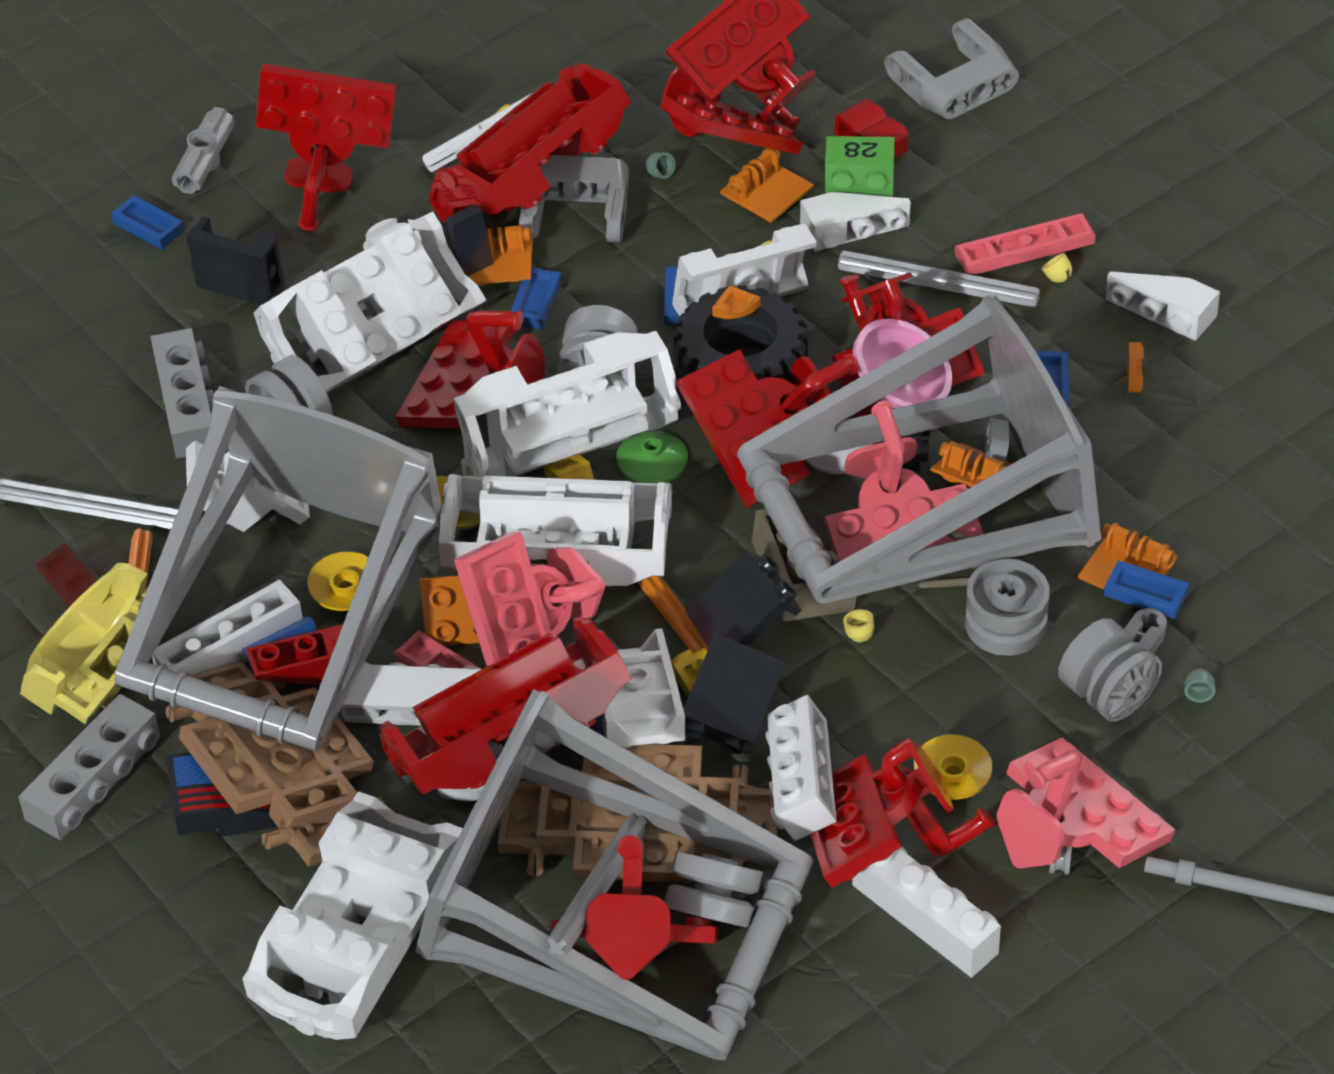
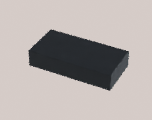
[446,204,493,276]

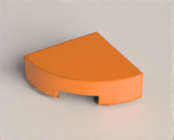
[712,285,761,319]
[1127,342,1144,393]

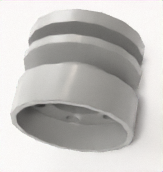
[557,305,637,374]
[1058,618,1162,722]

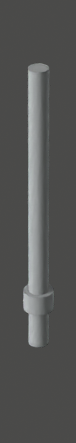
[1144,856,1334,913]

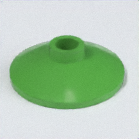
[616,430,688,484]

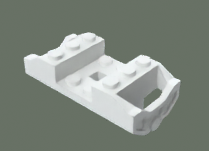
[254,211,486,393]
[454,331,681,477]
[439,474,672,586]
[243,791,463,1040]

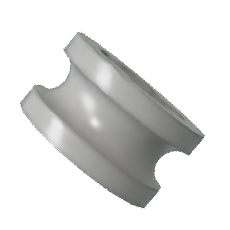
[1049,846,1072,875]

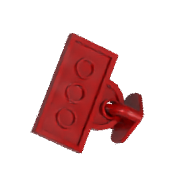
[665,0,817,131]
[256,64,396,232]
[660,67,803,155]
[831,272,985,418]
[395,310,545,428]
[676,349,859,509]
[811,737,995,888]
[550,835,720,980]

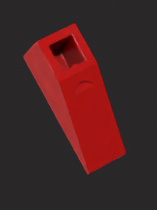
[246,624,368,685]

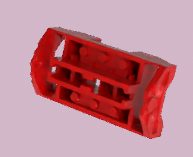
[428,63,632,222]
[380,616,632,795]

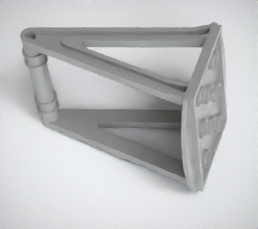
[737,295,1101,604]
[114,386,442,752]
[415,689,813,1060]

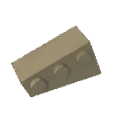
[752,509,857,622]

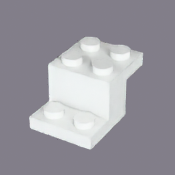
[186,440,310,532]

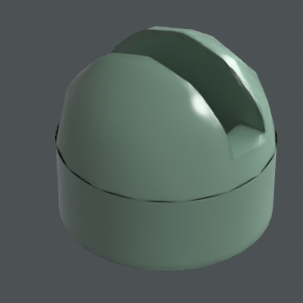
[646,152,675,179]
[1184,668,1216,703]

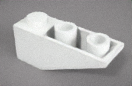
[800,192,911,251]
[1106,271,1220,341]

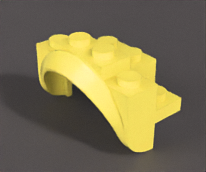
[20,563,148,725]

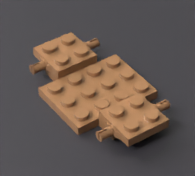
[166,660,384,867]
[498,744,777,883]

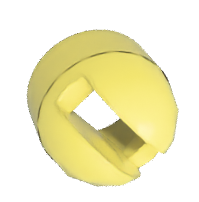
[1041,253,1072,283]
[843,609,875,643]

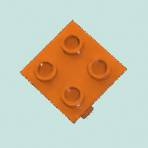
[720,148,814,223]
[468,224,533,286]
[930,441,1013,487]
[1078,523,1178,590]
[419,575,479,646]

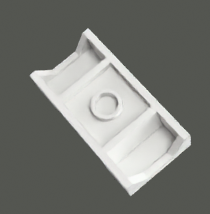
[672,223,817,316]
[602,629,685,748]

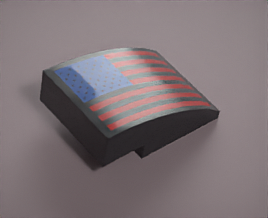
[165,752,278,837]

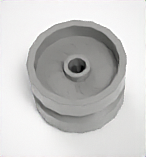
[245,355,333,415]
[965,559,1050,656]
[664,851,763,928]

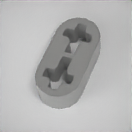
[984,418,1009,462]
[1124,608,1167,654]

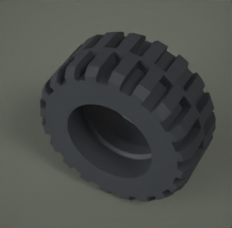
[673,286,808,403]

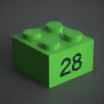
[825,136,894,197]

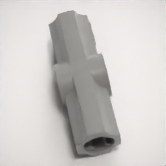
[172,107,235,194]

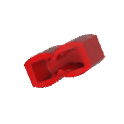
[834,99,909,159]

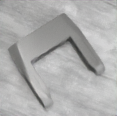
[884,18,1019,119]
[519,155,629,243]

